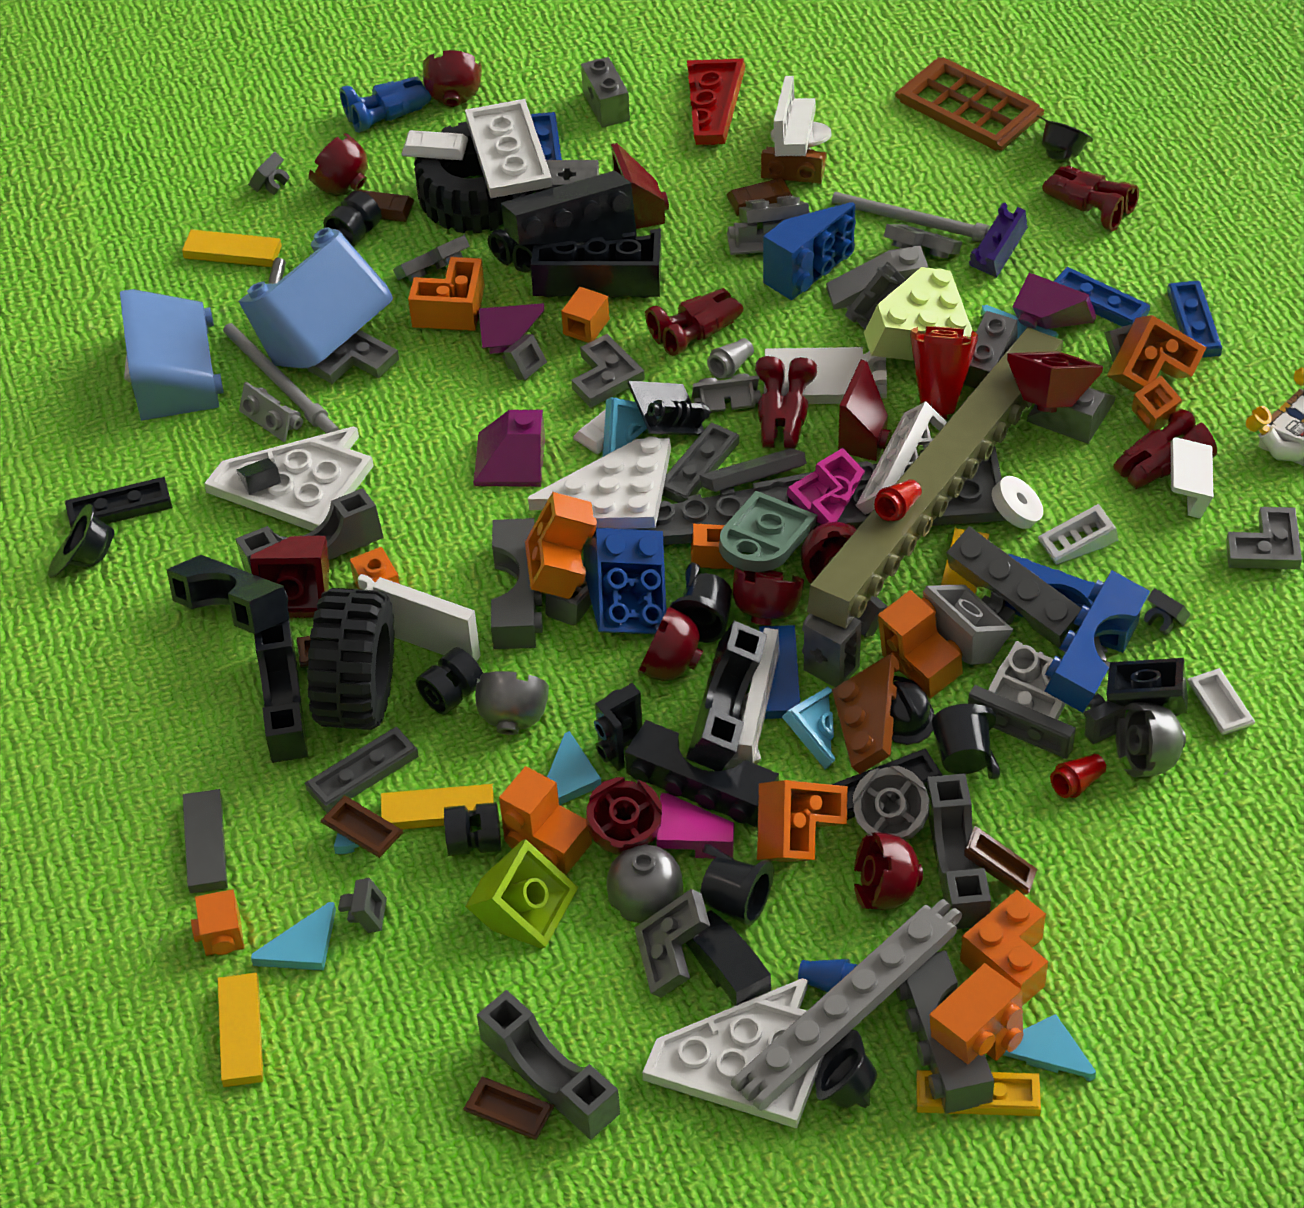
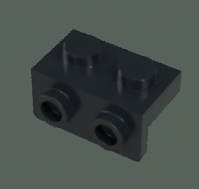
[594,683,642,771]

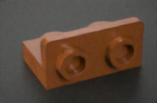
[761,147,827,184]

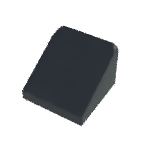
[236,458,281,495]

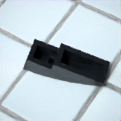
[686,910,771,1006]

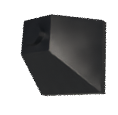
[1106,658,1188,716]

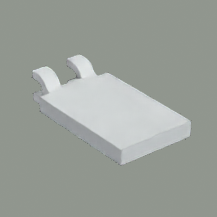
[764,347,887,404]
[358,574,481,662]

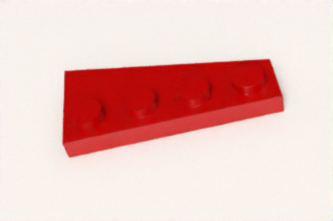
[687,58,746,145]

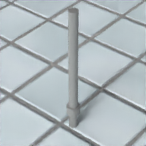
[832,192,990,243]
[223,323,340,433]

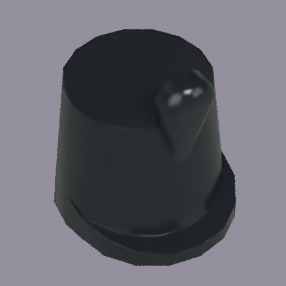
[670,562,732,643]
[932,704,1000,779]
[700,844,774,926]

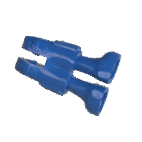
[339,77,431,133]

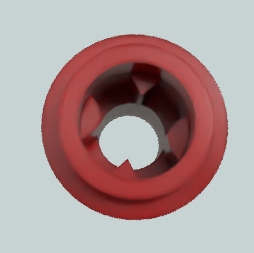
[874,479,922,521]
[1050,753,1107,798]

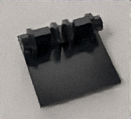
[627,381,710,436]

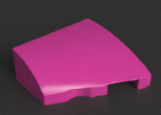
[786,448,865,525]
[657,793,735,859]

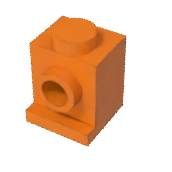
[1132,375,1182,431]
[691,524,734,569]

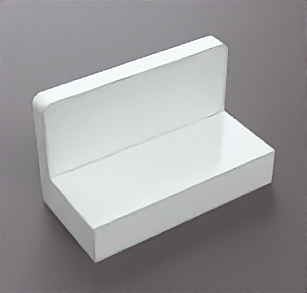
[1171,437,1214,519]

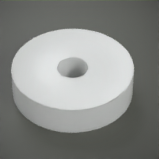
[991,476,1043,529]

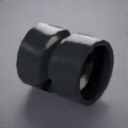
[323,190,382,247]
[416,647,483,715]
[444,802,501,856]

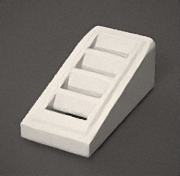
[1038,504,1118,565]

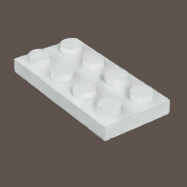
[465,99,552,198]

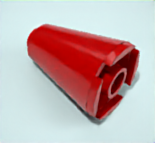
[910,326,978,420]

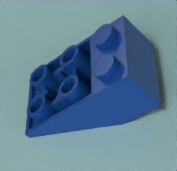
[763,202,856,300]
[583,528,667,634]

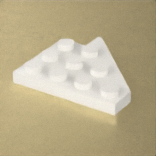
[204,426,373,531]
[528,437,671,529]
[642,978,824,1128]

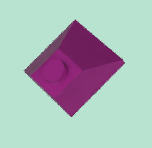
[1012,272,1096,329]
[479,303,544,354]
[473,410,545,487]

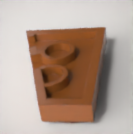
[832,653,899,774]

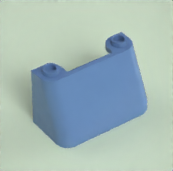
[238,227,393,368]
[120,289,224,421]

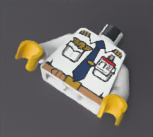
[1246,367,1304,466]

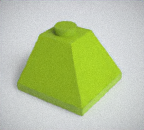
[465,839,578,948]

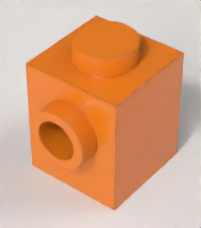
[561,287,610,343]
[350,547,400,590]
[191,889,244,956]

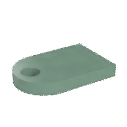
[719,491,818,572]

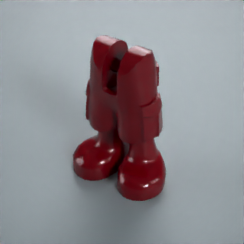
[1042,166,1139,231]
[645,288,744,356]
[755,356,817,449]
[1113,409,1217,489]

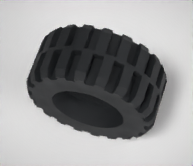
[414,122,534,233]
[307,588,395,730]

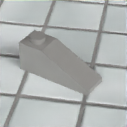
[826,245,928,309]

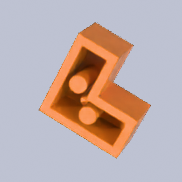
[408,257,485,331]
[1107,315,1207,392]
[525,492,597,599]
[878,590,963,699]
[499,766,592,875]
[757,780,848,862]
[960,890,1049,1006]
[929,963,1024,1065]

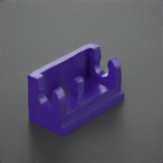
[969,203,1028,278]

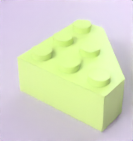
[864,267,973,360]

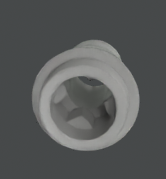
[707,338,754,378]

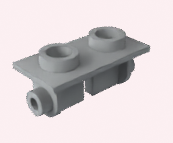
[727,219,785,255]
[692,374,761,413]
[239,382,303,442]

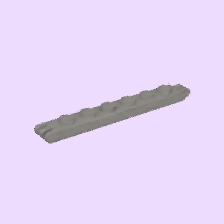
[731,899,962,1111]

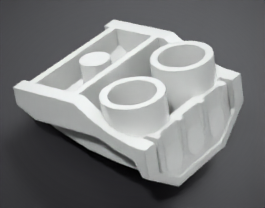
[988,641,1066,720]

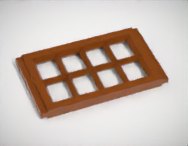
[895,57,1045,151]

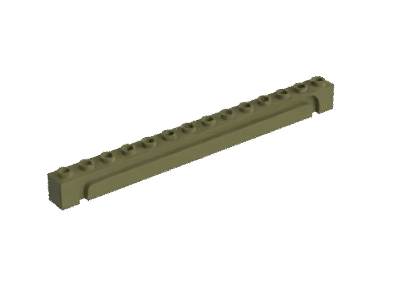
[807,327,1063,629]

